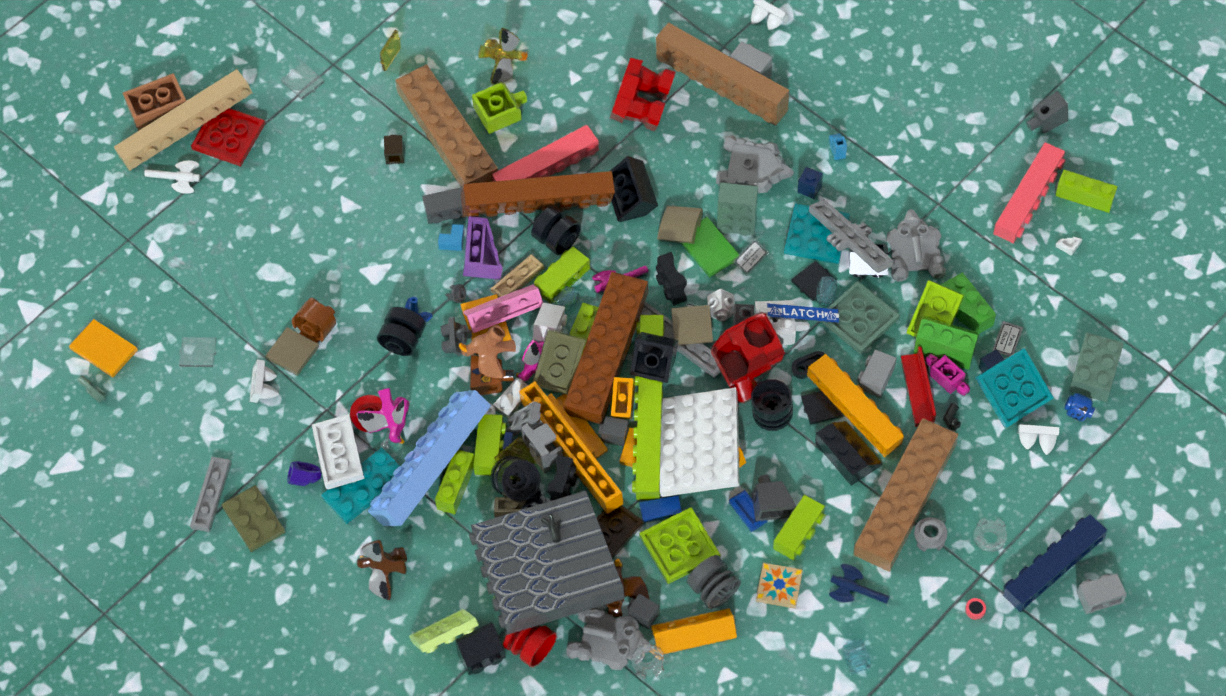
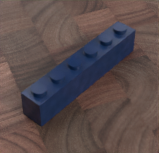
[1003,514,1108,612]

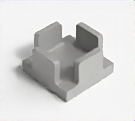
[521,420,563,474]

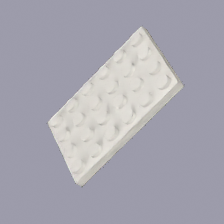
[660,387,740,497]

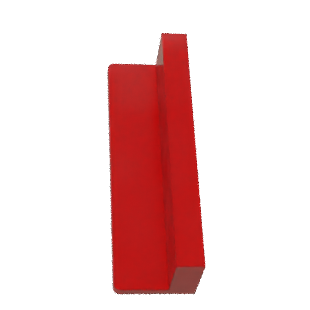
[900,346,936,427]

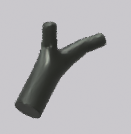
[541,514,561,543]

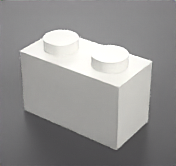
[533,303,568,342]

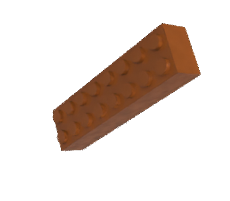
[461,171,615,218]
[564,272,649,424]

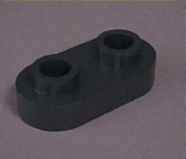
[791,351,825,379]

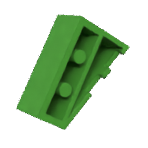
[941,272,996,333]

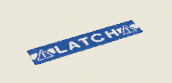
[767,303,839,322]

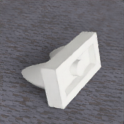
[751,0,789,30]
[249,359,279,403]
[493,378,528,418]
[1017,424,1059,455]

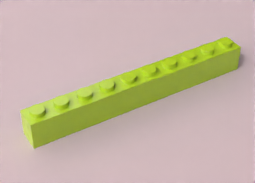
[632,315,664,500]

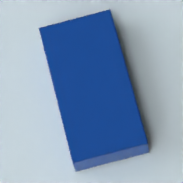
[729,490,768,532]
[639,496,682,523]

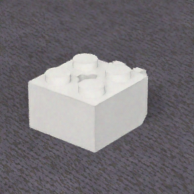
[755,300,810,345]

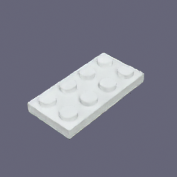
[312,414,365,490]

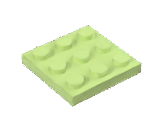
[409,609,478,653]

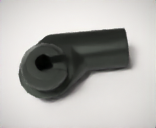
[943,403,961,431]

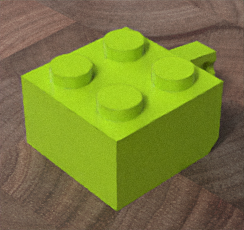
[472,82,527,134]

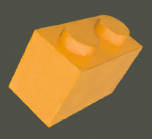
[611,377,635,419]

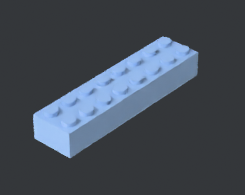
[368,390,491,526]

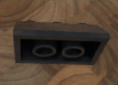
[610,156,658,222]
[815,421,883,486]

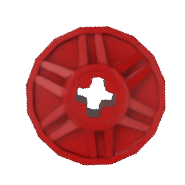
[503,625,557,668]

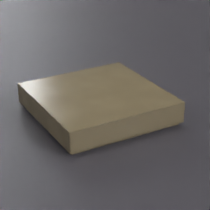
[265,327,319,376]

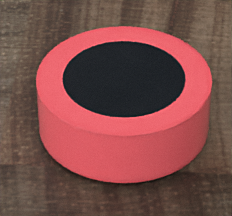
[965,598,986,620]

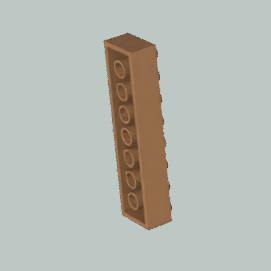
[656,22,789,125]
[395,64,498,187]
[854,418,959,572]

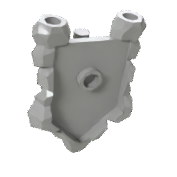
[716,135,794,193]
[886,209,946,282]
[566,608,653,670]

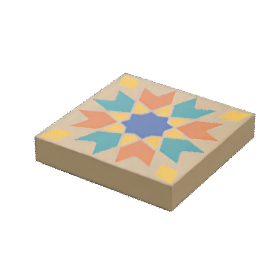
[756,563,803,609]

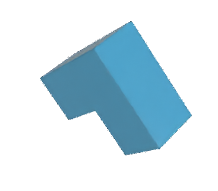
[829,133,847,160]
[438,224,465,251]

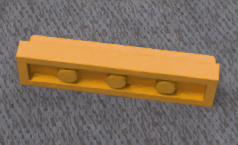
[547,393,608,459]
[651,608,737,655]

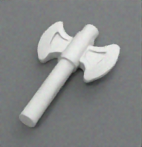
[145,160,200,194]

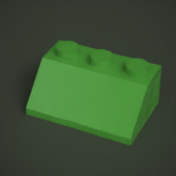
[914,316,980,370]

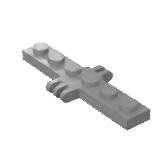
[809,199,893,273]
[638,302,721,378]

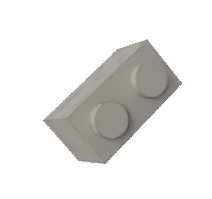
[857,350,896,398]
[1077,573,1127,614]

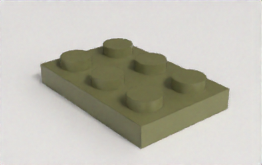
[532,329,586,395]
[221,485,285,552]

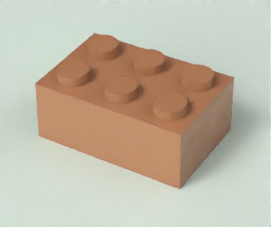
[123,73,186,131]

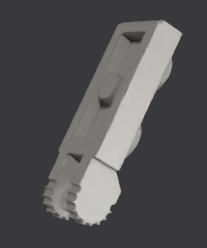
[506,402,541,437]

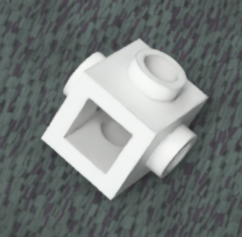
[707,289,735,322]

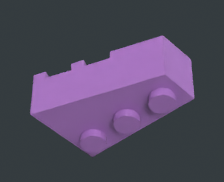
[463,216,503,280]

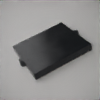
[791,261,837,301]
[801,391,843,425]

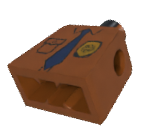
[470,355,514,396]

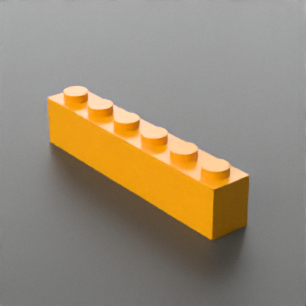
[807,354,904,458]

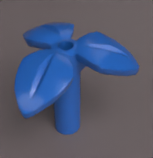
[405,297,433,322]

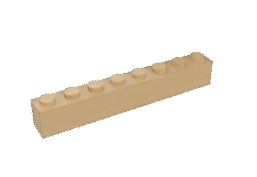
[114,69,252,171]

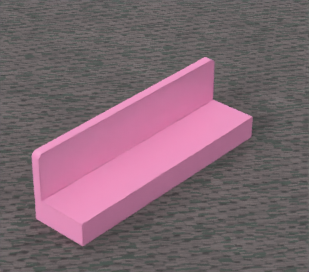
[463,285,543,333]

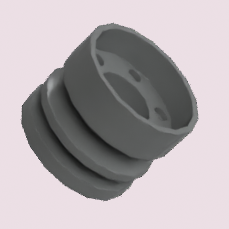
[687,555,741,609]

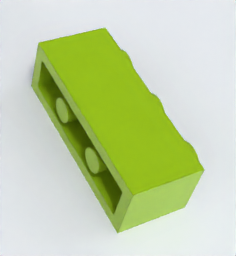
[1055,170,1118,213]
[534,247,590,304]
[473,414,507,476]
[435,449,475,515]
[773,495,826,561]

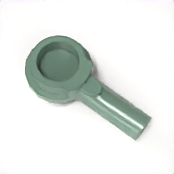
[78,376,106,403]

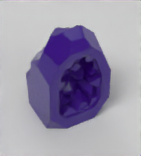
[287,461,322,486]

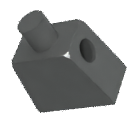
[1026,91,1069,133]
[752,475,796,521]

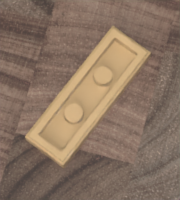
[490,254,545,298]

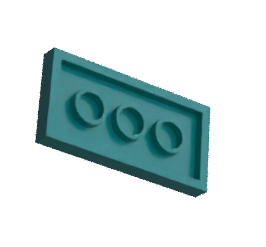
[321,448,399,524]

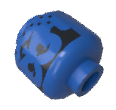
[1064,393,1095,422]

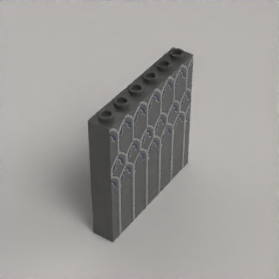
[469,491,624,635]

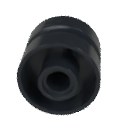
[531,205,581,255]
[377,307,426,356]

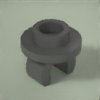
[445,284,466,303]

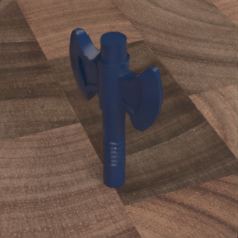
[829,564,890,604]

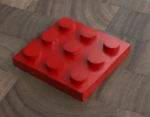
[191,108,265,167]

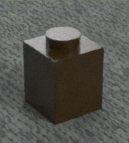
[384,134,404,164]

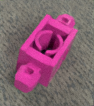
[925,354,970,396]

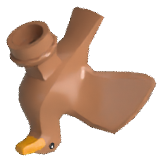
[459,325,516,379]

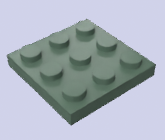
[820,281,900,355]

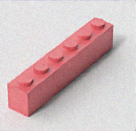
[492,125,599,181]
[994,142,1066,244]

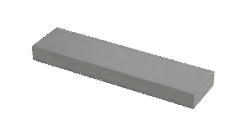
[190,457,231,532]

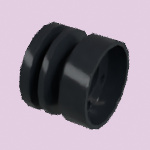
[751,379,793,431]
[490,456,541,501]

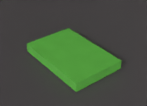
[681,217,740,278]

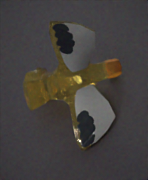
[478,27,528,84]

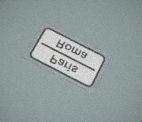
[732,238,769,276]

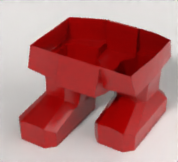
[610,58,676,131]
[711,312,785,404]

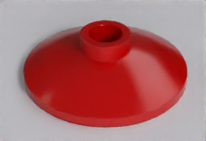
[350,395,382,432]

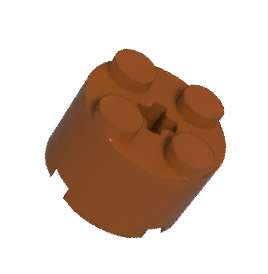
[292,298,336,343]

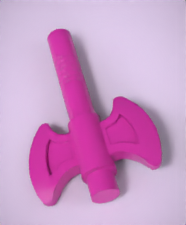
[592,265,649,293]

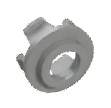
[914,517,947,552]

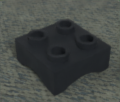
[655,252,687,306]
[547,455,577,501]

